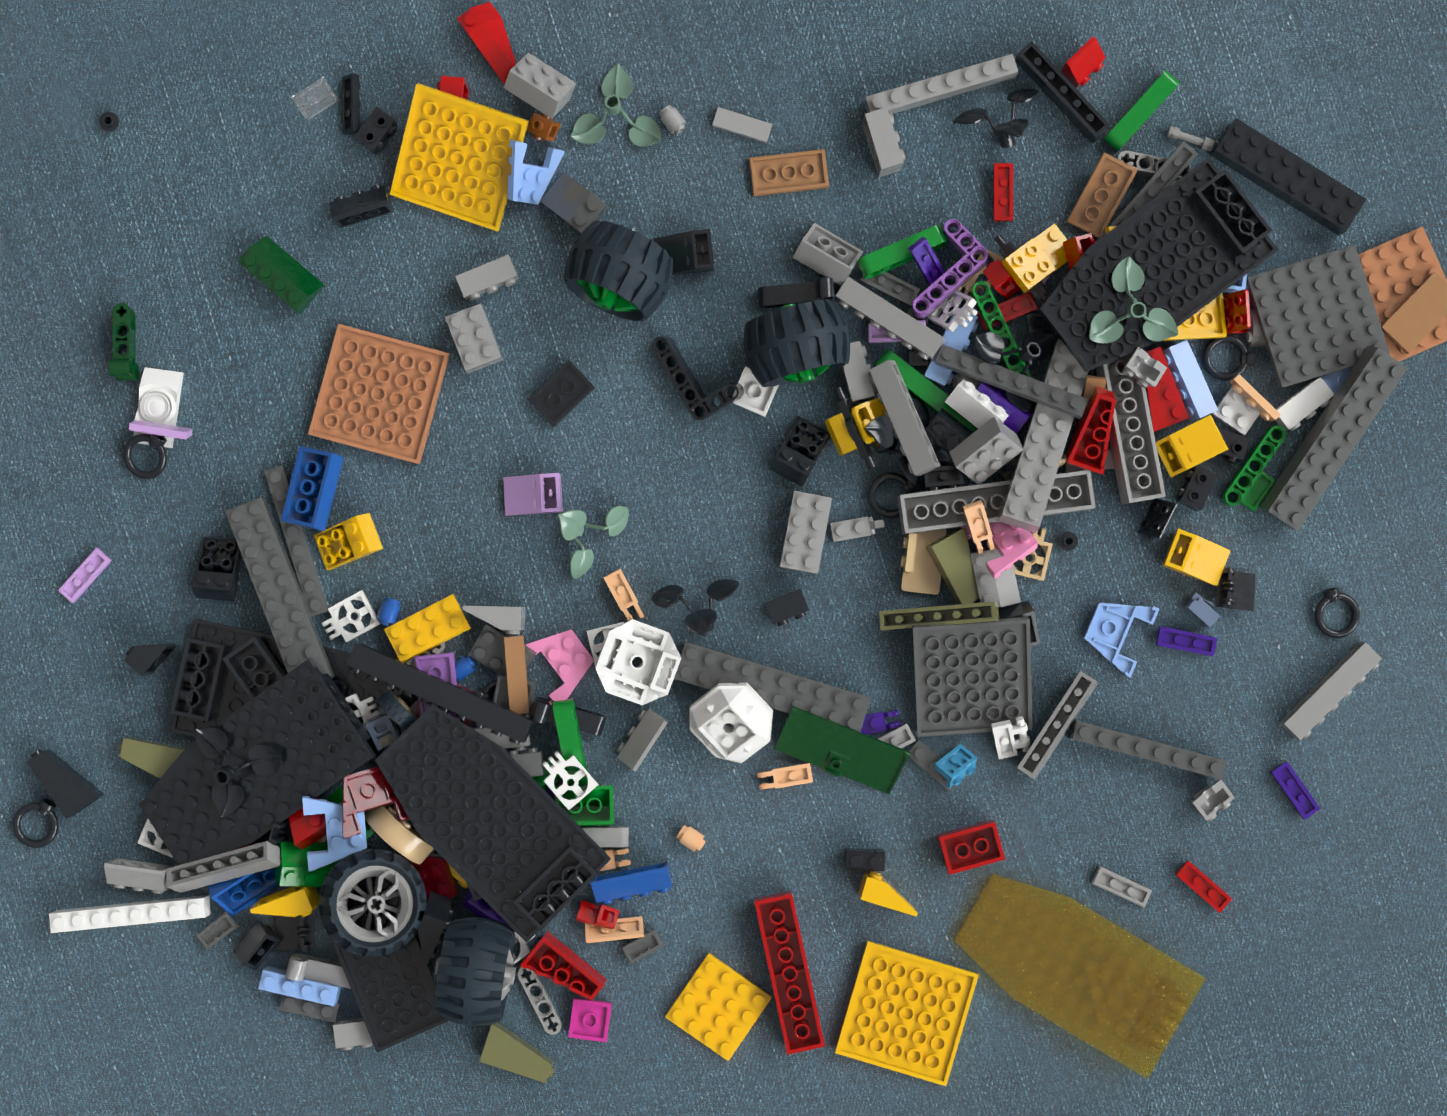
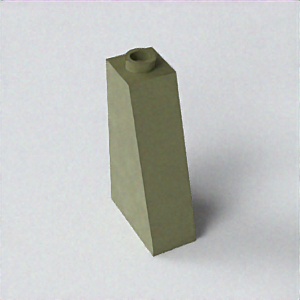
[926,528,979,605]
[118,737,185,779]
[479,1022,555,1083]

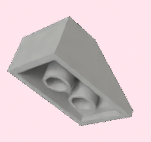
[463,606,525,634]

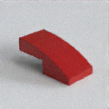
[575,900,620,929]

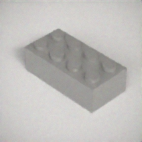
[779,491,832,574]

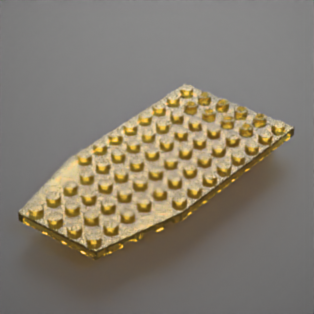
[954,874,1206,1079]

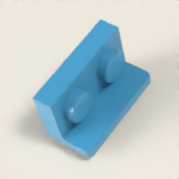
[934,743,977,789]

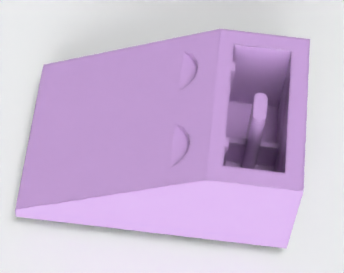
[503,473,563,516]

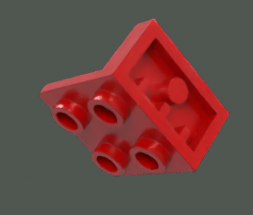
[1223,290,1251,334]

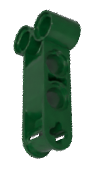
[109,303,139,381]

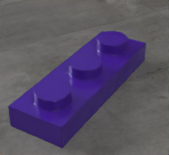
[908,237,949,293]
[1156,626,1217,656]
[1270,761,1320,820]

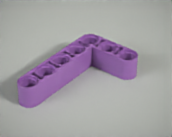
[913,219,988,319]

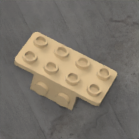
[900,529,946,595]

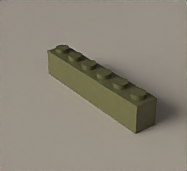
[879,601,999,631]

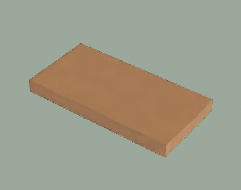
[749,149,829,197]
[1066,152,1138,238]
[1381,272,1447,354]

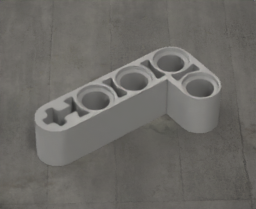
[1116,151,1191,186]
[580,826,629,847]
[285,953,351,989]

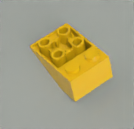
[1156,415,1228,477]
[313,513,383,571]
[1162,529,1230,586]

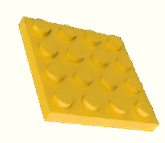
[665,952,772,1061]

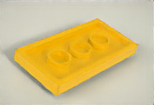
[384,594,471,663]

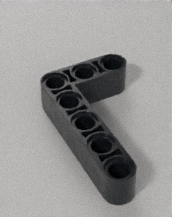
[652,336,744,420]

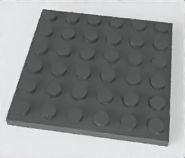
[1246,245,1390,388]
[912,617,1033,737]

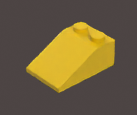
[858,871,918,917]
[250,886,319,917]

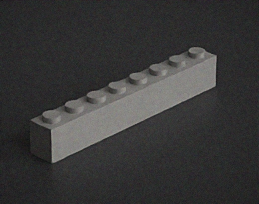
[864,54,1018,114]

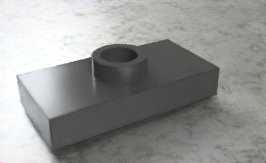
[195,911,239,950]
[621,928,664,965]

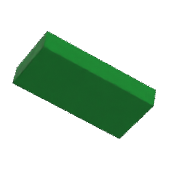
[1240,471,1276,512]

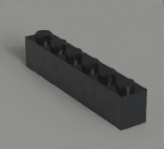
[1015,41,1110,143]

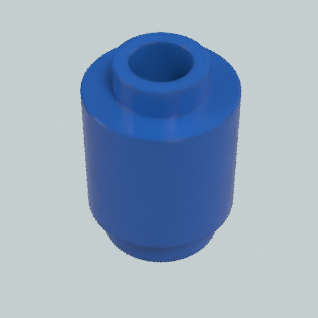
[376,597,400,626]
[455,655,476,682]

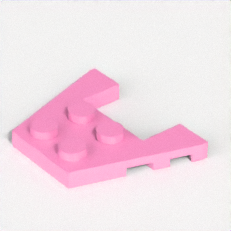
[959,522,1038,579]
[526,629,594,701]

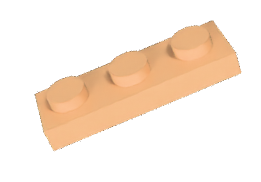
[1229,374,1281,422]
[585,916,644,943]

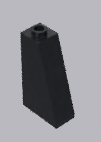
[27,749,104,819]

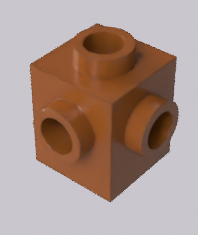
[527,113,561,142]

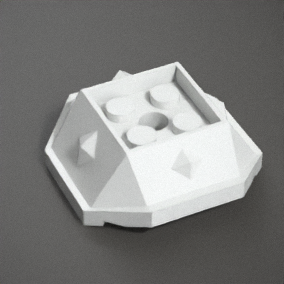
[595,619,681,705]
[690,683,773,763]

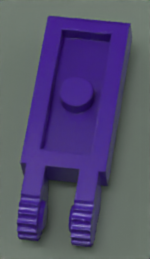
[860,710,901,735]

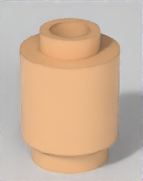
[676,825,706,852]

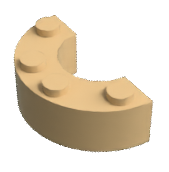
[365,803,434,865]

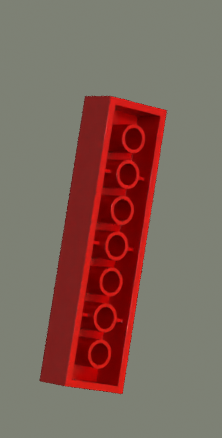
[754,891,825,1055]

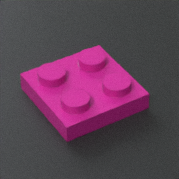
[568,997,612,1043]

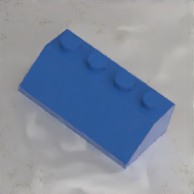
[280,446,344,532]
[208,843,279,916]
[591,862,673,904]

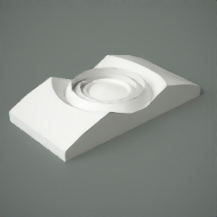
[134,367,184,448]

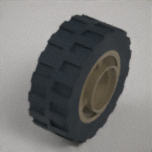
[377,689,417,731]

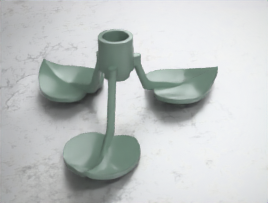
[571,64,661,147]
[1089,257,1178,343]
[557,505,629,579]

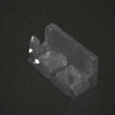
[291,77,339,121]

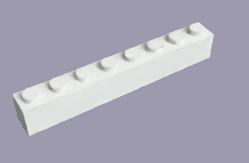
[49,895,211,933]

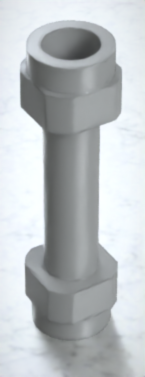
[1166,126,1214,151]

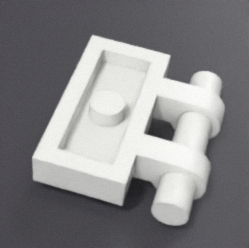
[991,716,1031,759]

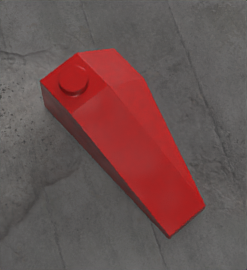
[457,2,516,85]

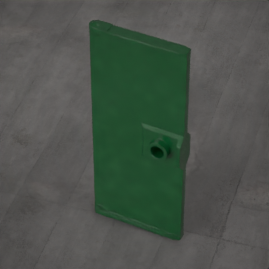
[774,706,911,794]

